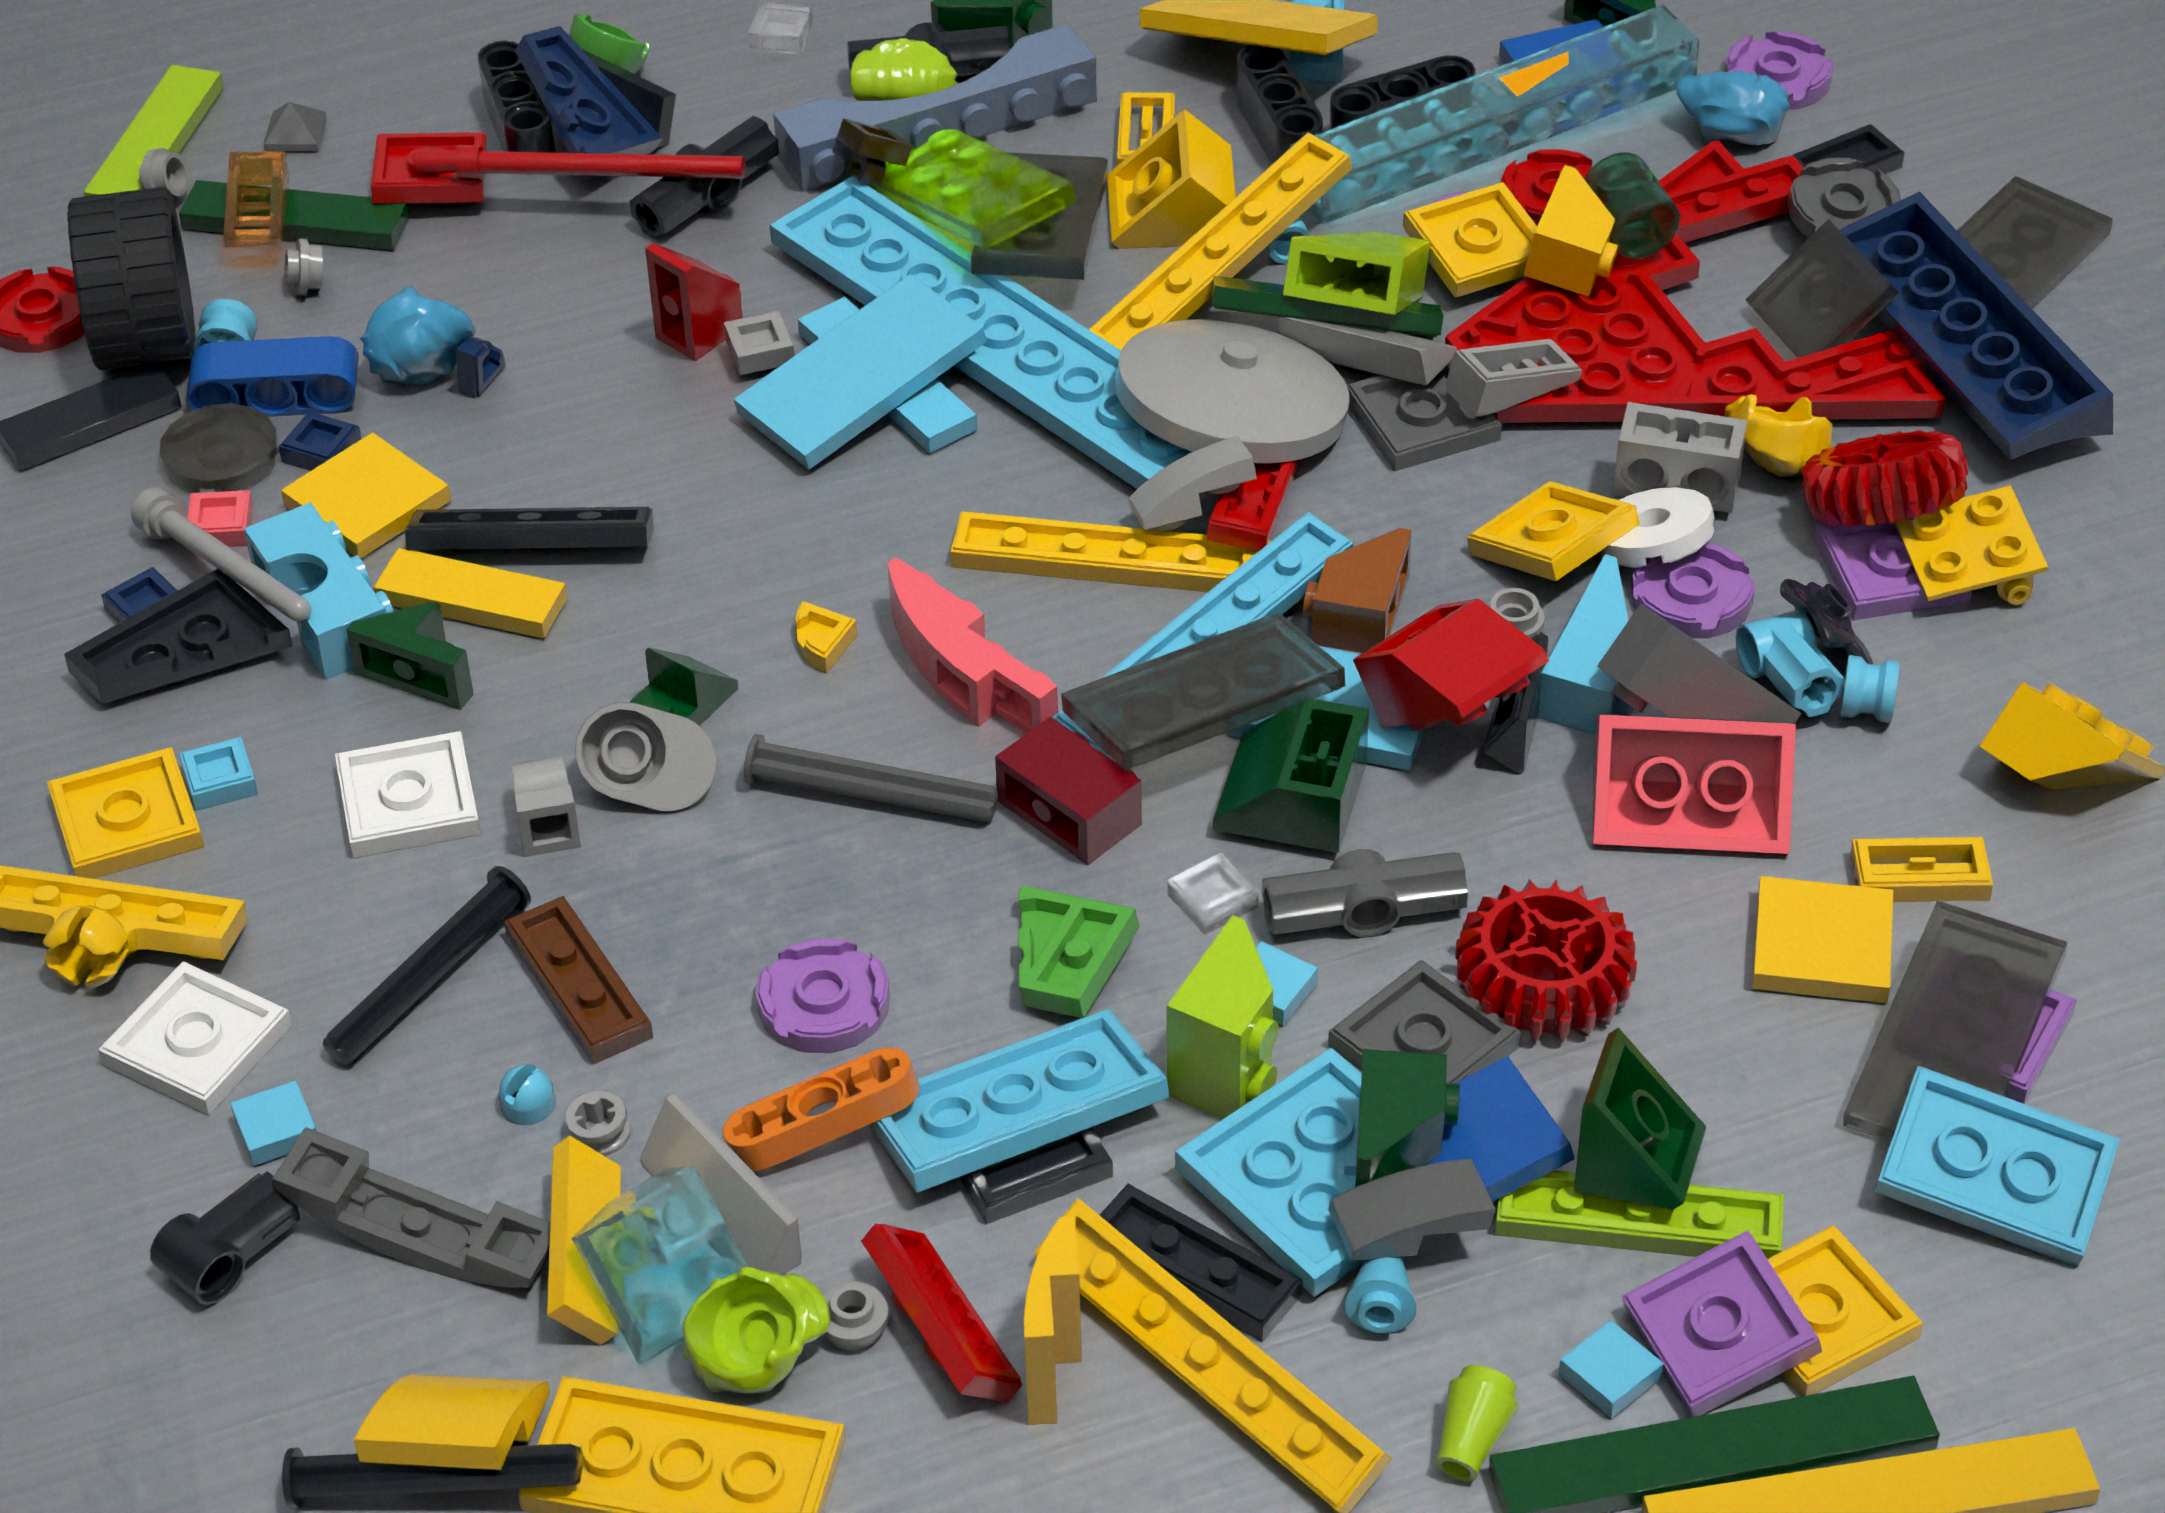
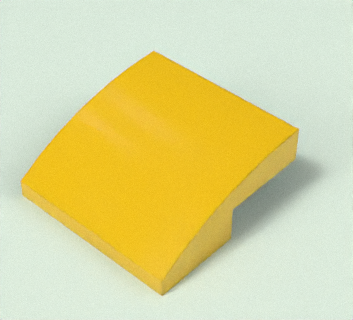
[1024,1216,1082,1425]
[354,1374,550,1470]

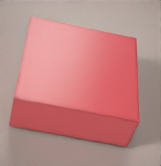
[187,490,253,547]

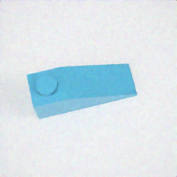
[1538,554,1634,735]

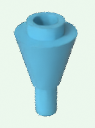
[1344,1257,1417,1333]

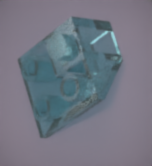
[571,1167,748,1364]

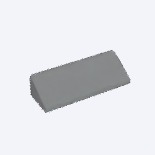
[1277,317,1457,386]
[641,1093,802,1276]

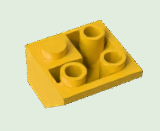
[1979,682,2165,790]

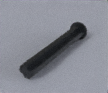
[322,866,531,1065]
[282,1443,583,1508]

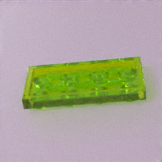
[868,129,1077,250]

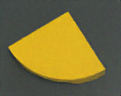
[795,601,857,673]

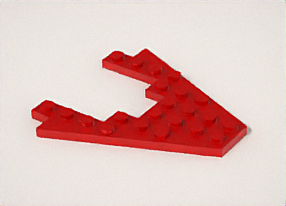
[1445,140,1945,423]

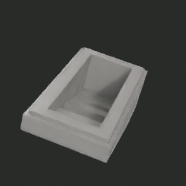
[1446,339,1582,417]

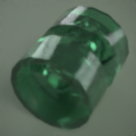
[1584,152,1681,259]

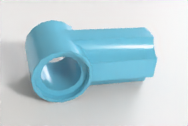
[1735,610,1844,717]

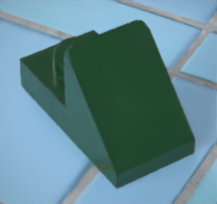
[347,602,474,710]
[630,648,739,726]

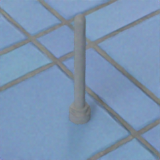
[131,487,311,622]

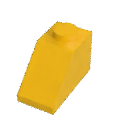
[1524,165,1618,297]

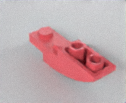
[887,557,1058,733]

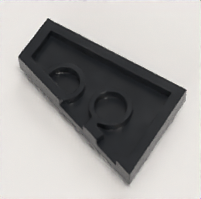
[64,569,293,703]

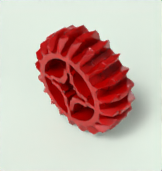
[1801,430,1969,528]
[1455,879,1637,1043]

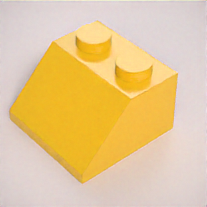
[1107,109,1236,249]

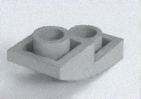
[1129,436,1257,531]

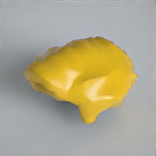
[1724,394,1833,477]

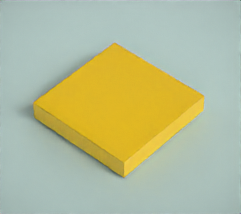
[1403,182,1537,298]
[281,432,451,559]
[1467,481,1640,581]
[47,747,204,879]
[1752,876,1893,1003]
[1767,1225,1923,1396]

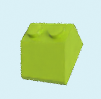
[1166,915,1279,1119]

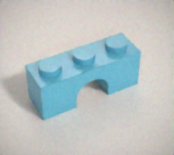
[244,502,394,680]

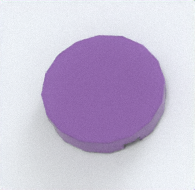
[1724,31,1833,110]
[1631,542,1755,638]
[756,938,890,1053]

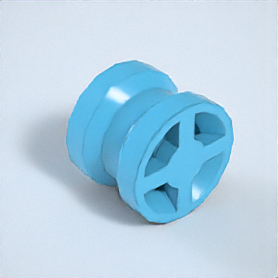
[193,299,258,352]
[1840,655,1900,723]

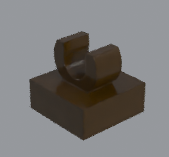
[836,118,913,186]

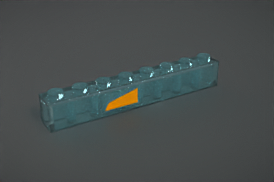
[1290,5,1699,225]

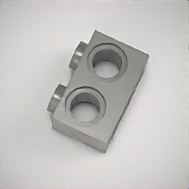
[1613,402,1747,513]

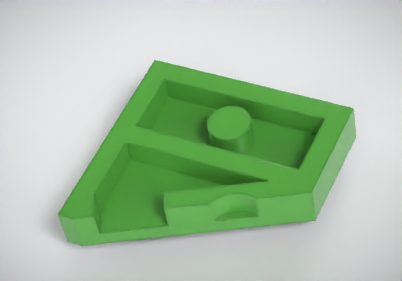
[1018,886,1140,1018]

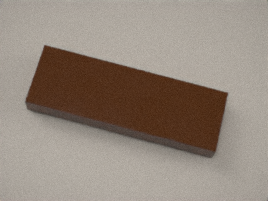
[504,896,653,1065]

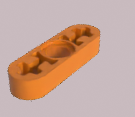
[722,1048,920,1171]

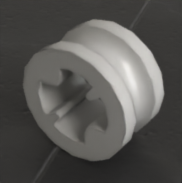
[565,1090,631,1156]

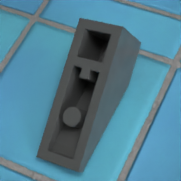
[1597,604,1802,724]

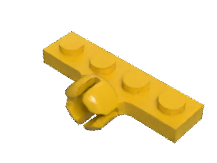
[0,865,247,988]

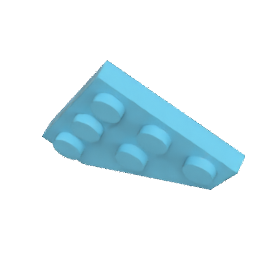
[1175,1048,1364,1297]

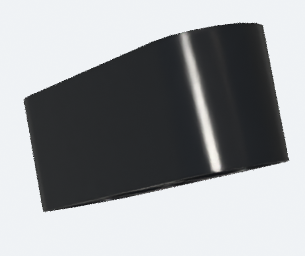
[478,41,556,175]
[1236,45,1323,164]
[1329,55,1476,157]

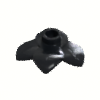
[1780,579,1873,664]

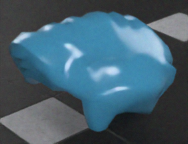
[1677,70,1790,146]
[360,286,476,385]

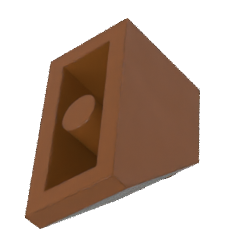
[1303,528,1412,653]

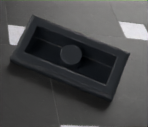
[1484,632,1548,773]

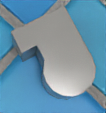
[511,755,581,857]

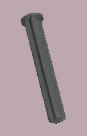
[744,734,998,823]

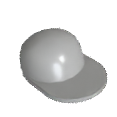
[575,702,716,811]

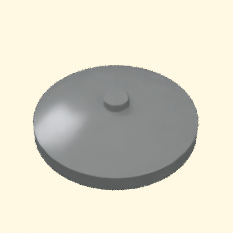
[1115,319,1349,463]

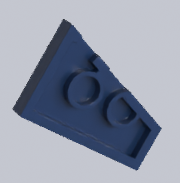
[515,26,662,154]

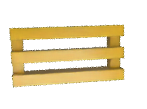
[1117,92,1175,165]
[1850,837,1993,902]

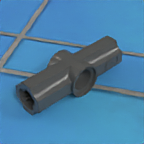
[1262,849,1468,937]

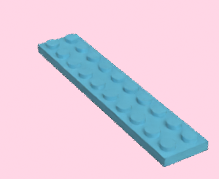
[769,176,1192,489]

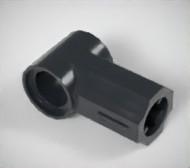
[150,1171,301,1305]

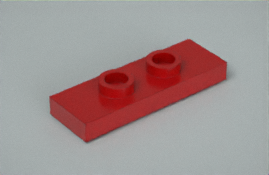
[1206,459,1301,551]
[861,1223,1023,1403]

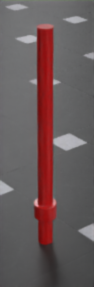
[413,145,745,179]

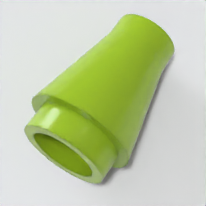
[1435,1365,1519,1481]

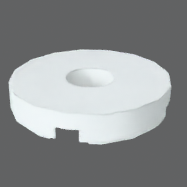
[1599,487,1715,568]

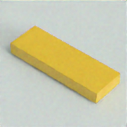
[373,548,568,639]
[547,1136,621,1345]

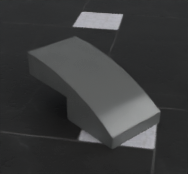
[1328,1158,1496,1261]

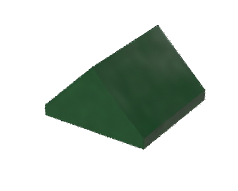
[1574,1027,1707,1210]

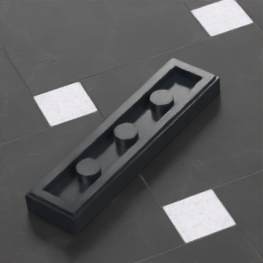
[405,506,654,550]

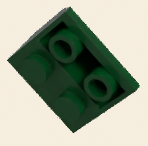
[1213,698,1369,853]

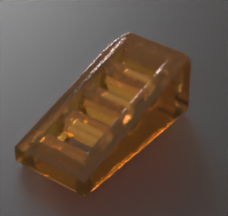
[223,151,290,247]

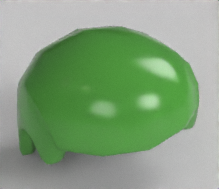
[569,13,650,74]

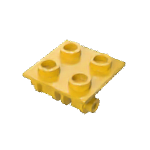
[1894,485,2049,605]

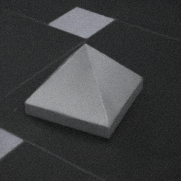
[263,102,327,151]

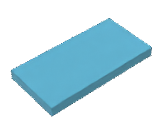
[733,274,987,470]
[869,1009,1169,1193]

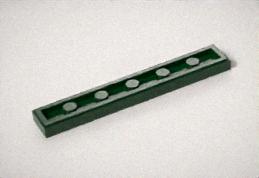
[1488,1375,1940,1513]

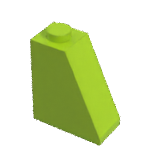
[1283,231,1431,315]

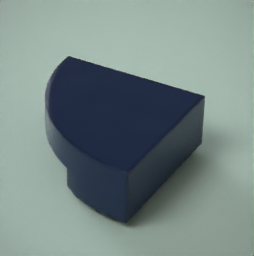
[456,337,506,398]

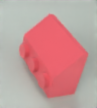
[1593,715,1796,854]

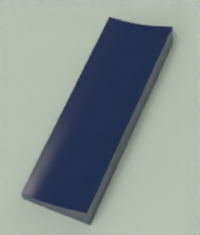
[1821,191,2113,460]

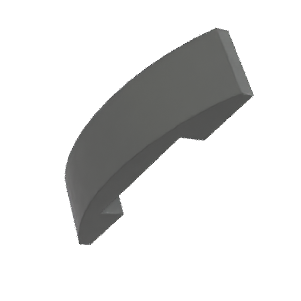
[272,1127,550,1287]

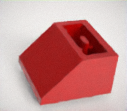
[1353,598,1549,731]

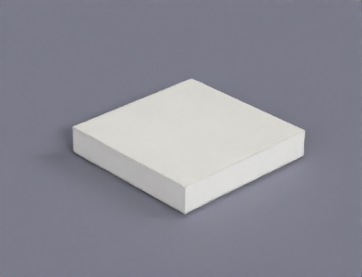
[335,731,481,858]
[98,961,292,1116]

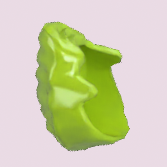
[849,38,958,101]
[682,1267,830,1394]

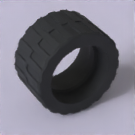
[67,186,196,370]

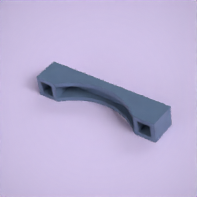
[773,24,1097,192]

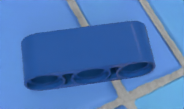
[186,336,359,420]

